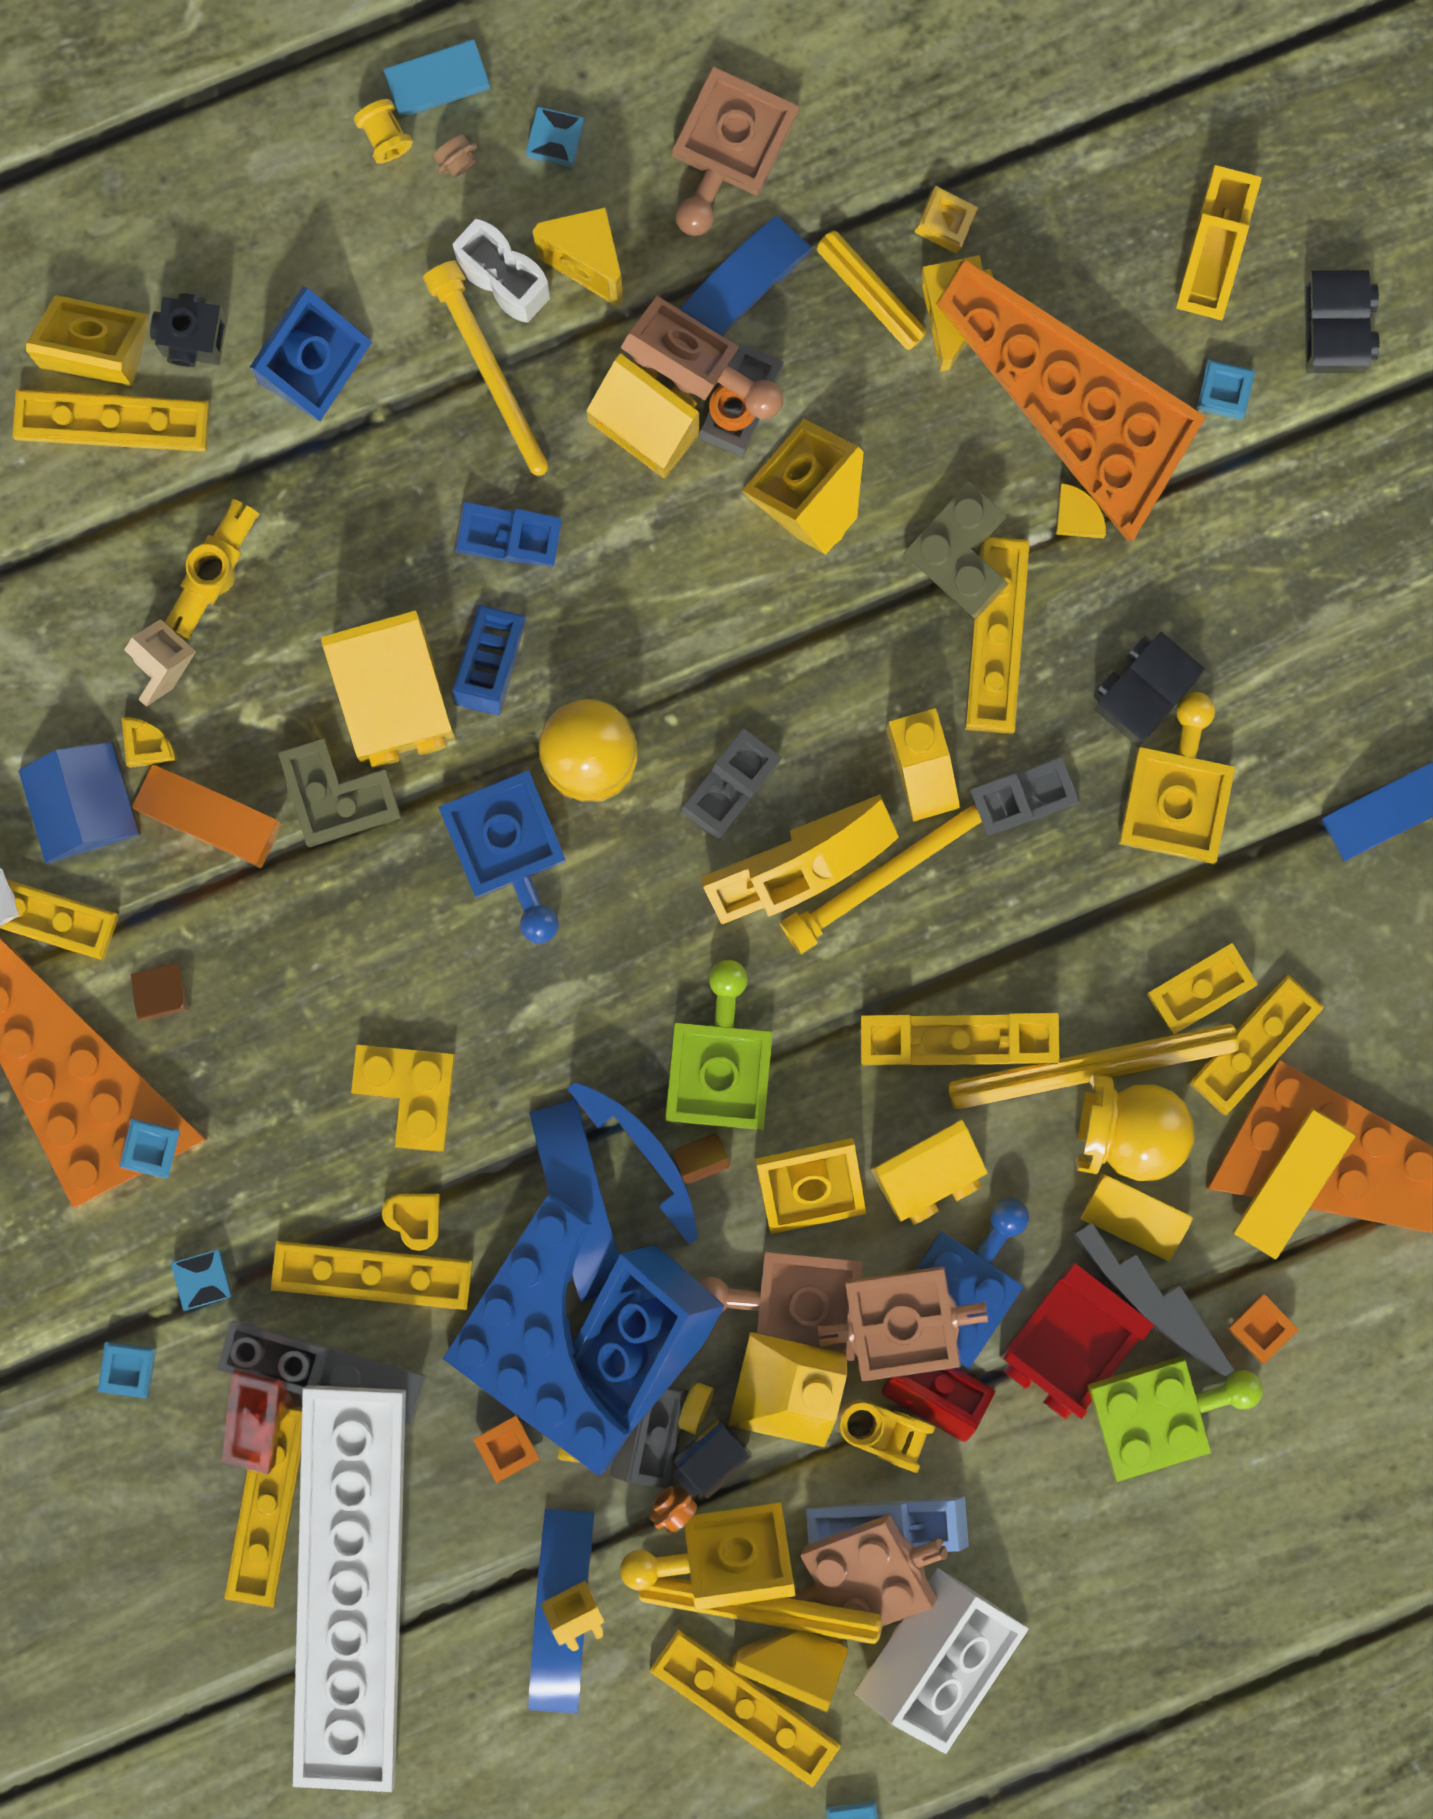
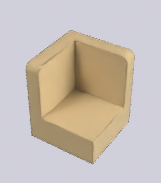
[124,619,196,707]

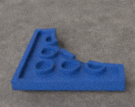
[443,1195,631,1476]

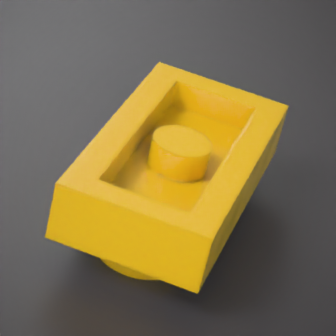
[1147,943,1258,1035]

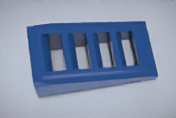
[452,605,526,716]

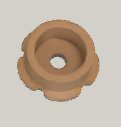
[433,134,477,178]

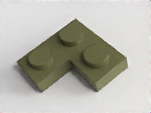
[903,482,1008,620]
[278,738,402,847]

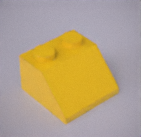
[870,1120,988,1225]

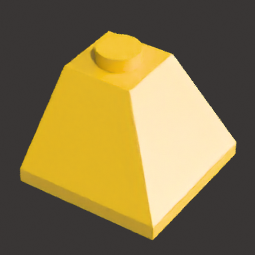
[742,419,864,555]
[728,1332,847,1447]
[733,1628,849,1712]

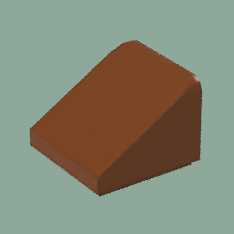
[130,963,190,1022]
[674,1134,731,1185]

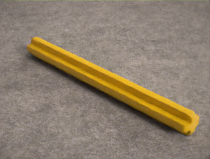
[948,1023,1239,1110]

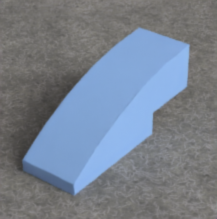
[806,1497,969,1552]

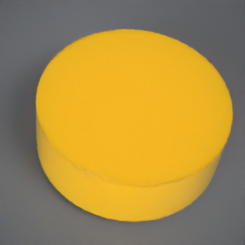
[678,1382,714,1435]

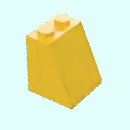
[320,610,455,768]

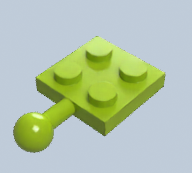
[666,960,773,1130]
[1087,1356,1263,1482]

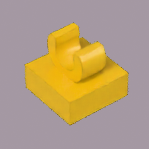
[540,1581,604,1651]

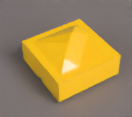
[914,186,978,253]

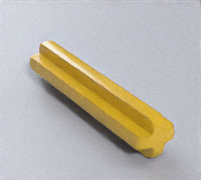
[817,231,926,350]

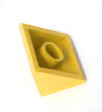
[532,208,624,308]
[26,295,148,388]
[755,1138,866,1234]

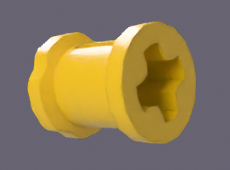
[353,99,413,164]

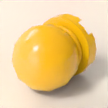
[539,699,637,802]
[1075,1074,1195,1181]

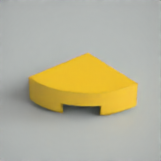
[1056,484,1106,539]
[122,717,177,768]

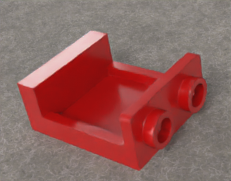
[999,1263,1155,1420]

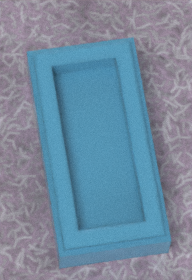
[383,40,490,119]

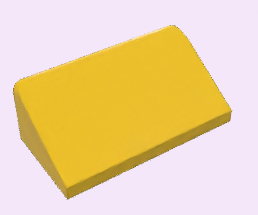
[1080,1174,1194,1262]

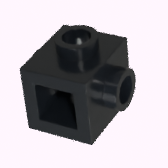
[150,293,227,367]

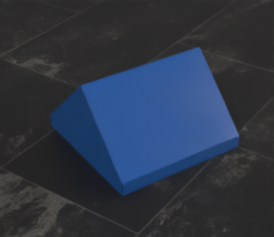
[250,286,372,421]
[18,742,140,864]

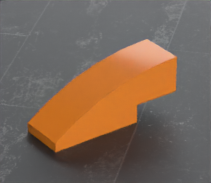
[131,764,282,868]

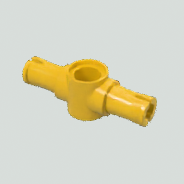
[164,499,260,641]

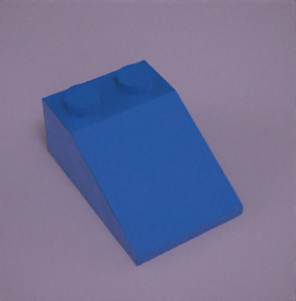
[573,1245,725,1431]

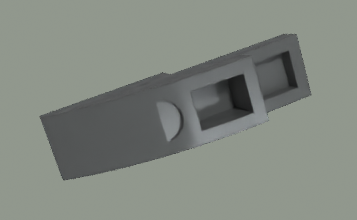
[217,1321,427,1424]

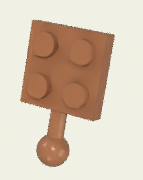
[672,66,800,236]
[621,296,783,419]
[698,1252,863,1361]

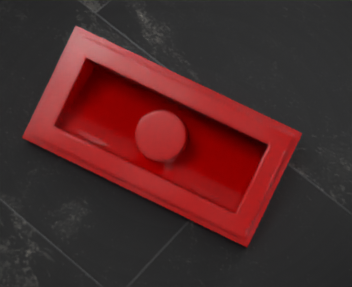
[882,1368,996,1442]

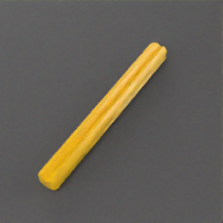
[639,1576,882,1644]

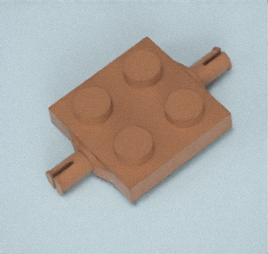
[818,1266,989,1381]
[792,1514,948,1626]

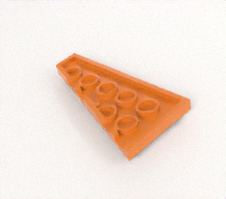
[936,260,1206,542]
[0,937,207,1208]
[1206,1060,1433,1233]

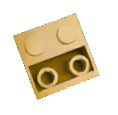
[586,353,699,479]

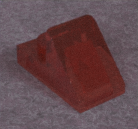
[222,1369,294,1474]

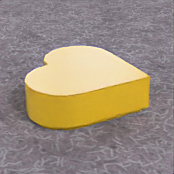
[381,1194,440,1251]

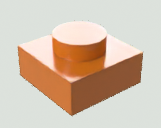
[1227,1294,1299,1364]
[473,1415,541,1483]

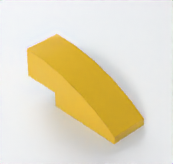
[1176,165,1262,321]

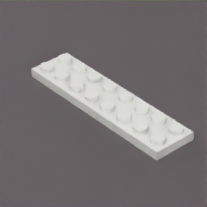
[293,1385,406,1792]

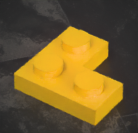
[351,1044,455,1152]

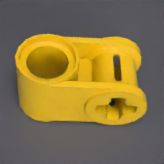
[836,1399,936,1473]

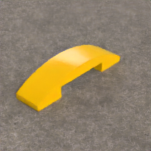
[861,1013,1059,1066]

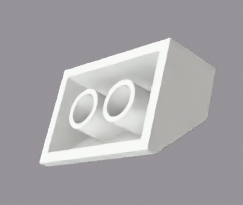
[854,1568,1029,1754]

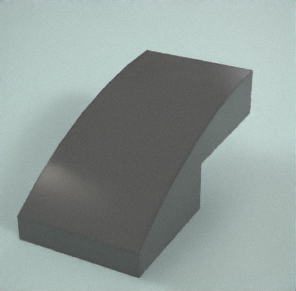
[699,343,784,458]
[681,728,782,841]
[970,757,1080,836]

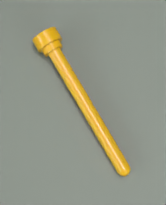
[423,260,548,476]
[779,805,982,955]

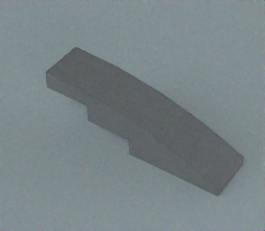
[1071,1223,1234,1376]

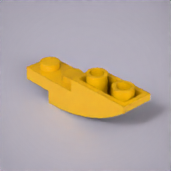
[701,794,899,924]

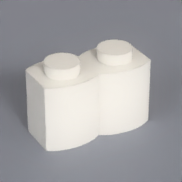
[453,219,550,323]

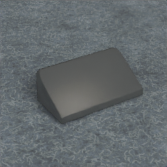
[610,1387,688,1488]

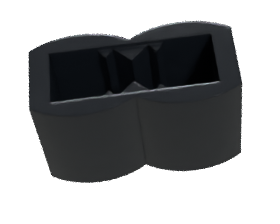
[1304,270,1380,373]
[1094,632,1205,748]
[673,1417,752,1498]

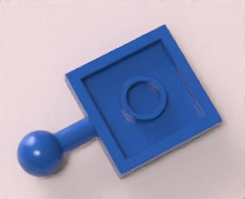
[438,770,566,944]
[915,1197,1029,1369]

